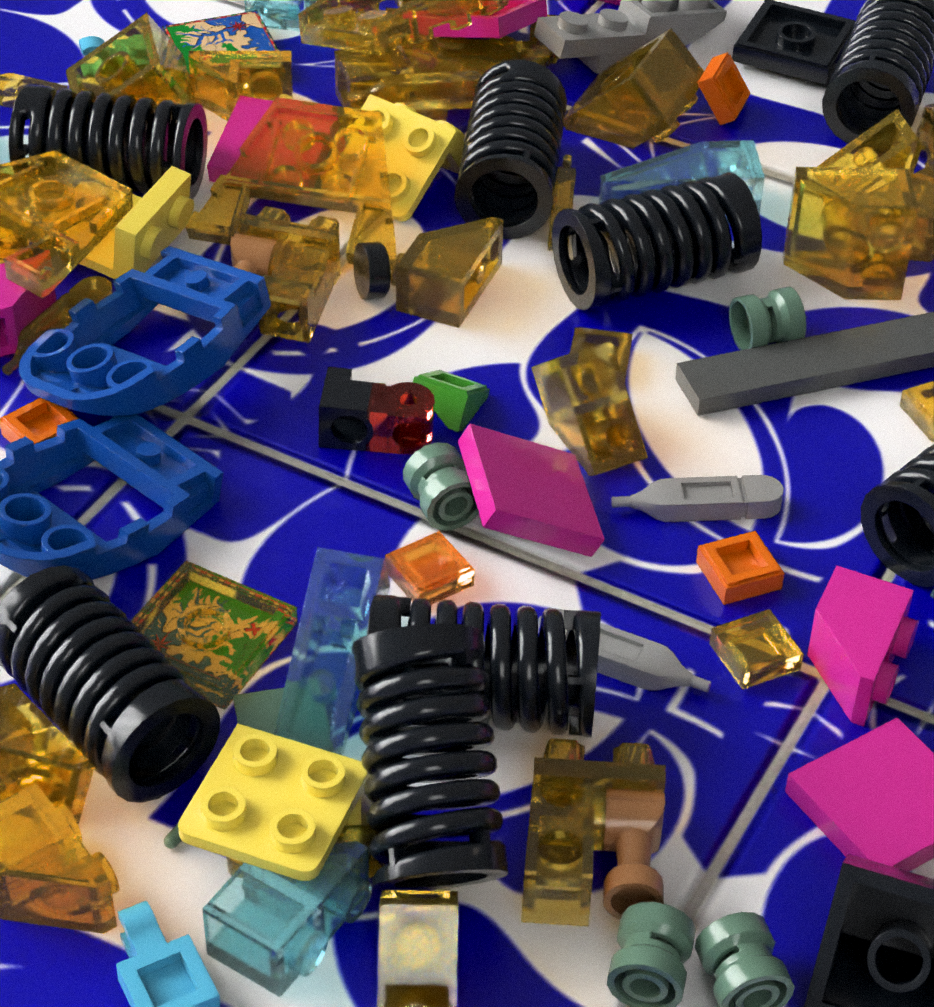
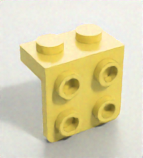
[321,94,465,222]
[38,166,194,279]
[178,723,372,881]

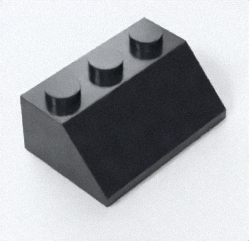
[804,854,934,1007]

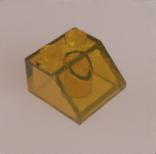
[66,13,196,106]
[564,28,704,148]
[782,167,919,300]

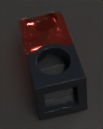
[319,367,435,454]

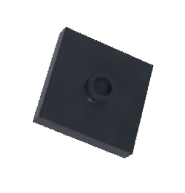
[732,0,856,85]

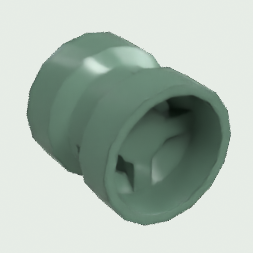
[729,286,806,350]
[403,442,479,531]
[607,902,696,1007]
[695,912,795,1007]

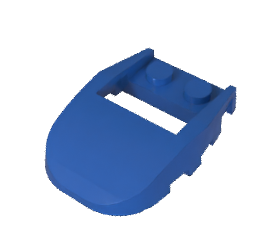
[19,246,271,416]
[0,414,224,580]

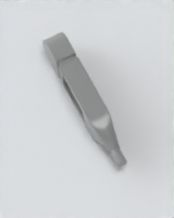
[611,475,784,522]
[538,609,711,693]

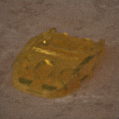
[298,0,509,56]

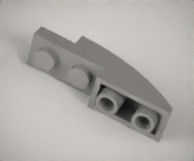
[534,0,727,74]

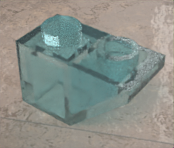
[202,841,372,997]

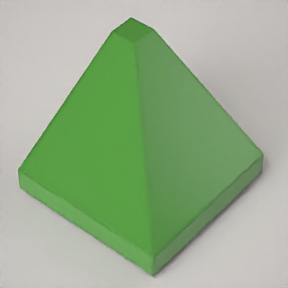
[412,370,490,432]

